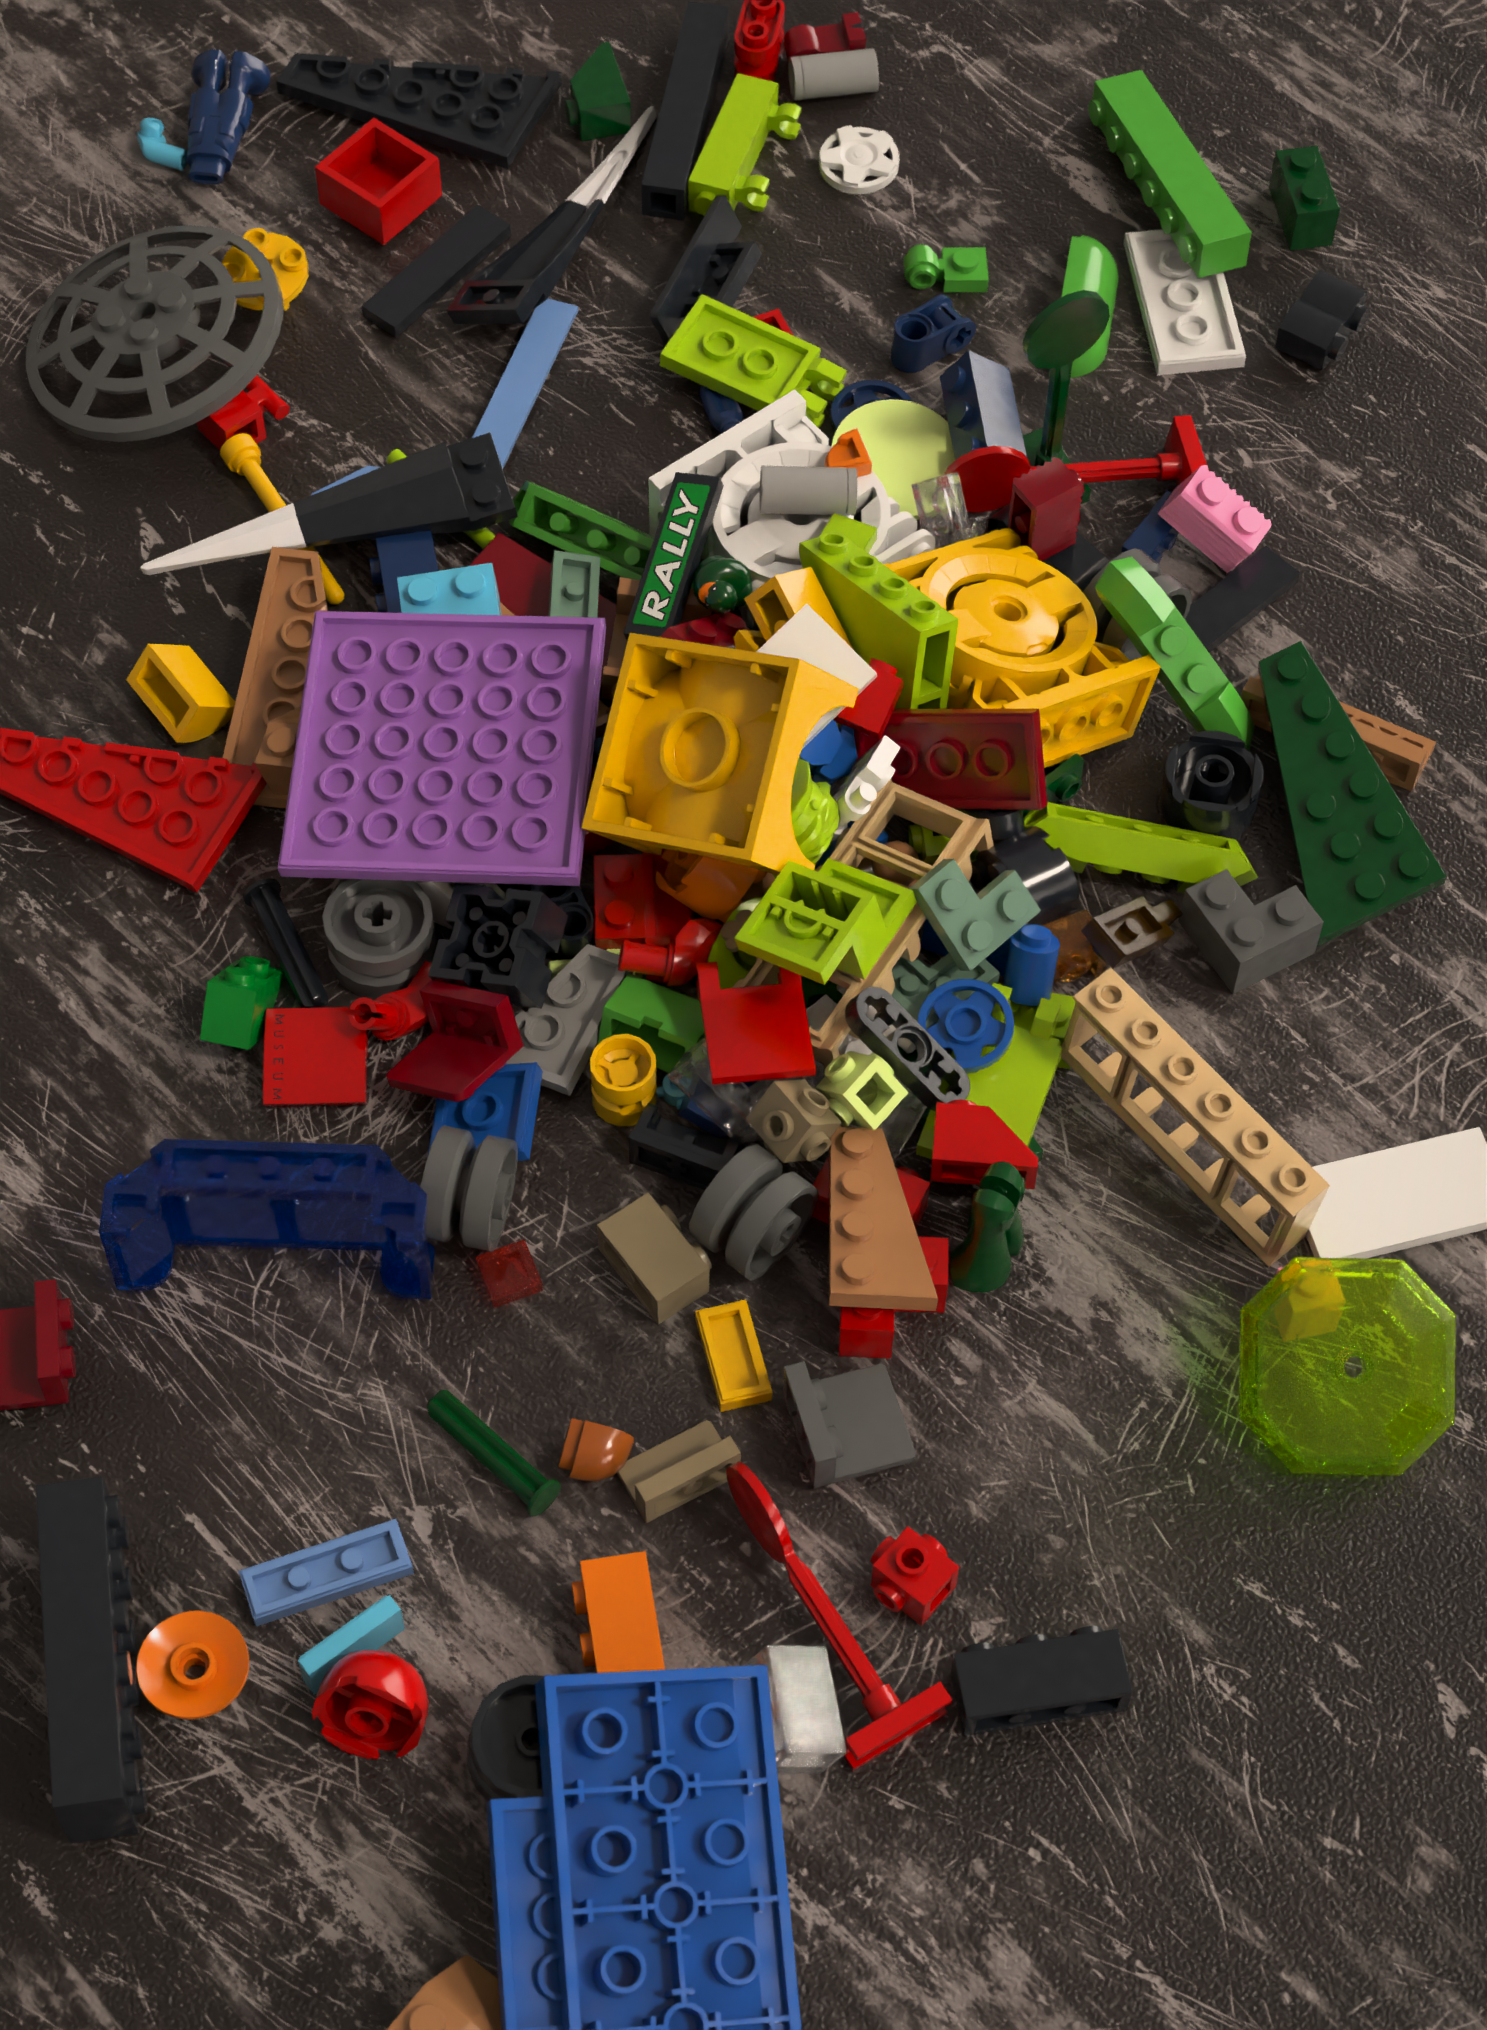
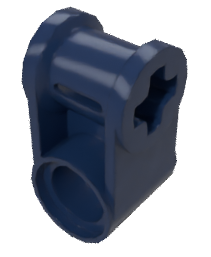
[891,294,976,373]

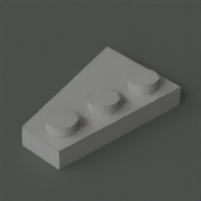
[506,944,633,1096]

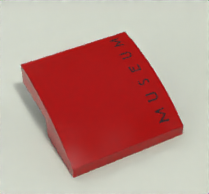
[263,1007,368,1107]

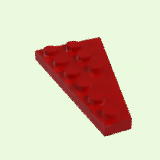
[0,728,267,893]

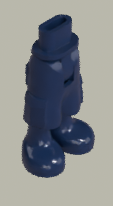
[186,49,271,184]

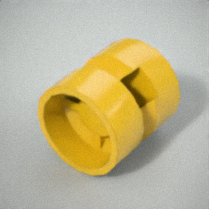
[590,1034,657,1126]

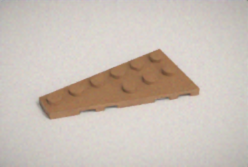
[222,547,328,809]

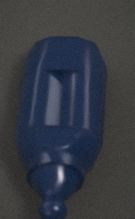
[699,385,743,434]

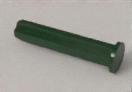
[426,1390,561,1517]

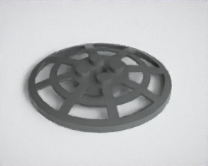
[26,225,283,442]

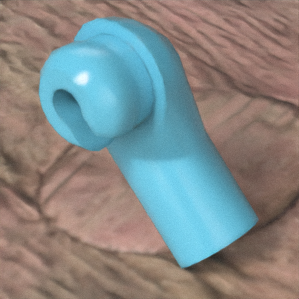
[137,118,188,170]

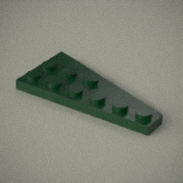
[1258,641,1447,947]

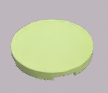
[831,399,955,520]

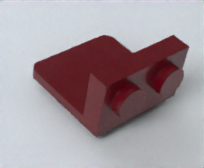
[386,980,524,1102]
[0,1279,76,1411]

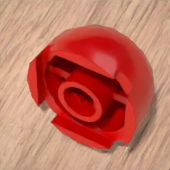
[311,1650,429,1759]

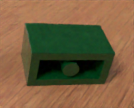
[1269,145,1340,251]

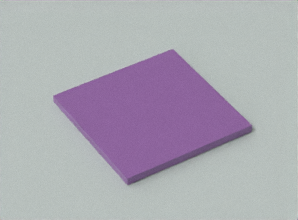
[278,611,606,886]

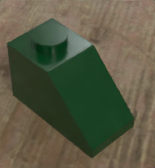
[565,42,631,142]

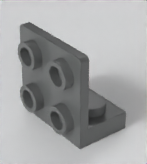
[783,1361,916,1488]

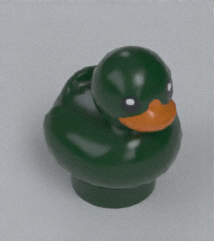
[693,555,753,614]

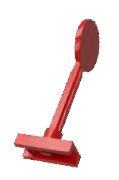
[941,415,1209,513]
[726,1461,953,1771]

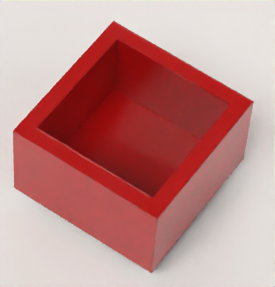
[315,118,442,245]

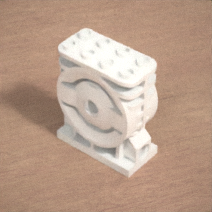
[648,390,935,631]

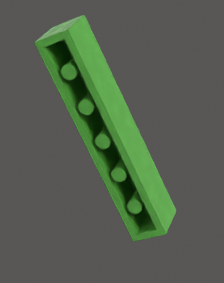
[1088,70,1252,278]

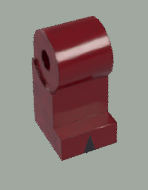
[783,12,866,60]

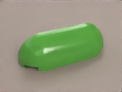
[1049,235,1118,378]

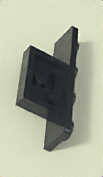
[650,195,762,345]

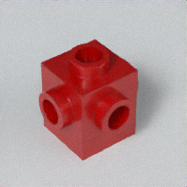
[870,1526,960,1626]

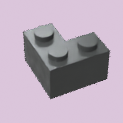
[1178,869,1324,994]

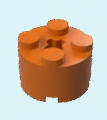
[656,849,767,923]

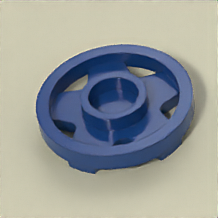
[918,979,1014,1073]

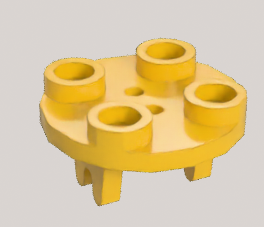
[222,228,308,311]

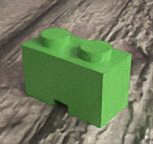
[598,973,707,1081]

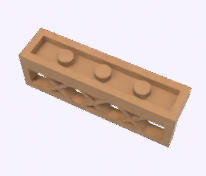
[1241,673,1436,791]

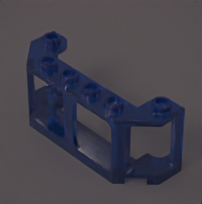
[99,1139,435,1299]

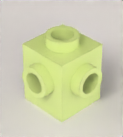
[815,1051,908,1130]

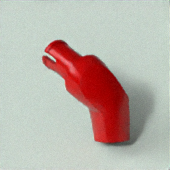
[618,917,722,986]
[348,961,432,1041]

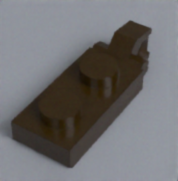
[1081,896,1183,969]

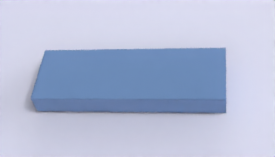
[239,1519,414,1627]

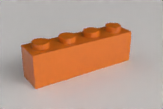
[571,1551,665,1673]

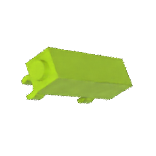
[688,73,801,216]

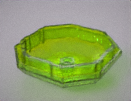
[1238,1257,1456,1475]

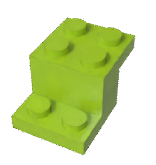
[734,858,917,985]

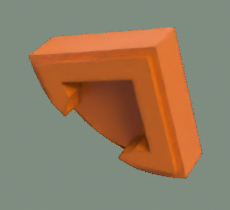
[825,428,872,477]

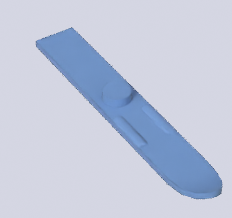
[472,299,578,469]

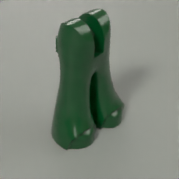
[948,1161,1025,1293]

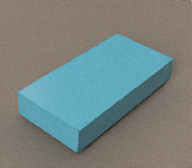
[298,1595,405,1695]

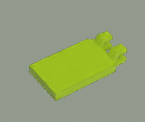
[659,294,847,428]
[916,982,1062,1159]

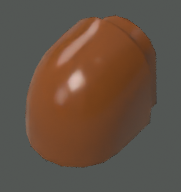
[558,1418,635,1481]

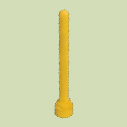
[220,433,344,605]

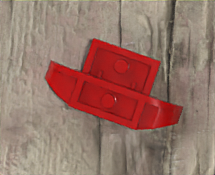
[594,849,694,984]

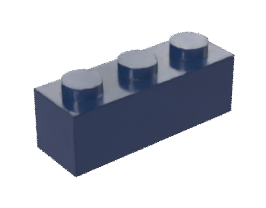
[1121,491,1179,564]

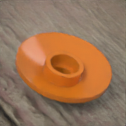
[137,1611,249,1720]

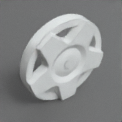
[819,125,899,194]

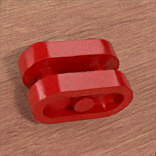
[734,0,785,82]

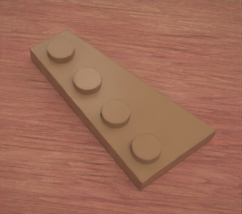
[829,1126,938,1311]

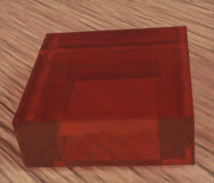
[475,1239,543,1308]

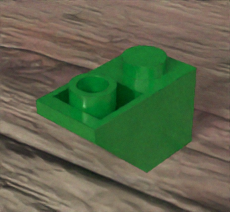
[200,956,284,1050]

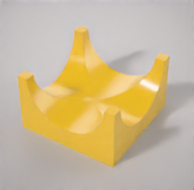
[581,633,859,875]

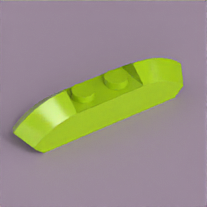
[1024,802,1258,893]

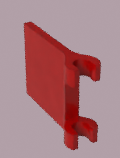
[696,962,816,1085]

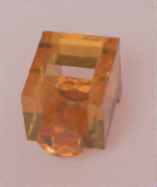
[1042,909,1106,983]

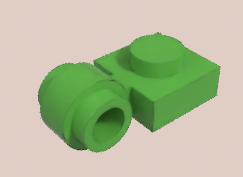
[903,245,989,292]

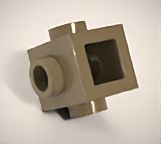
[746,1079,842,1163]

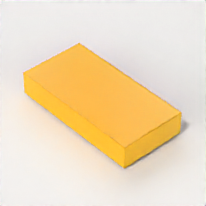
[695,1299,773,1412]

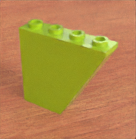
[799,531,959,726]

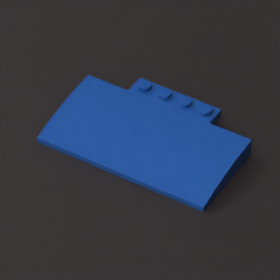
[486,1665,802,2030]

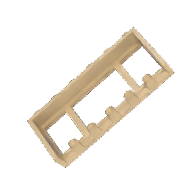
[733,779,994,1070]
[1060,967,1330,1267]

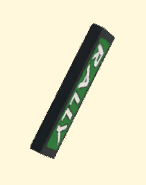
[623,472,724,641]

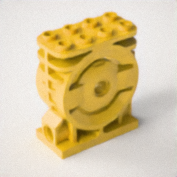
[884,528,1161,768]

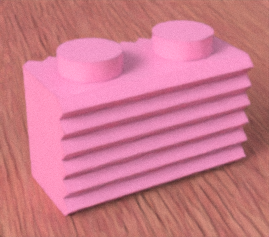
[1158,465,1272,573]

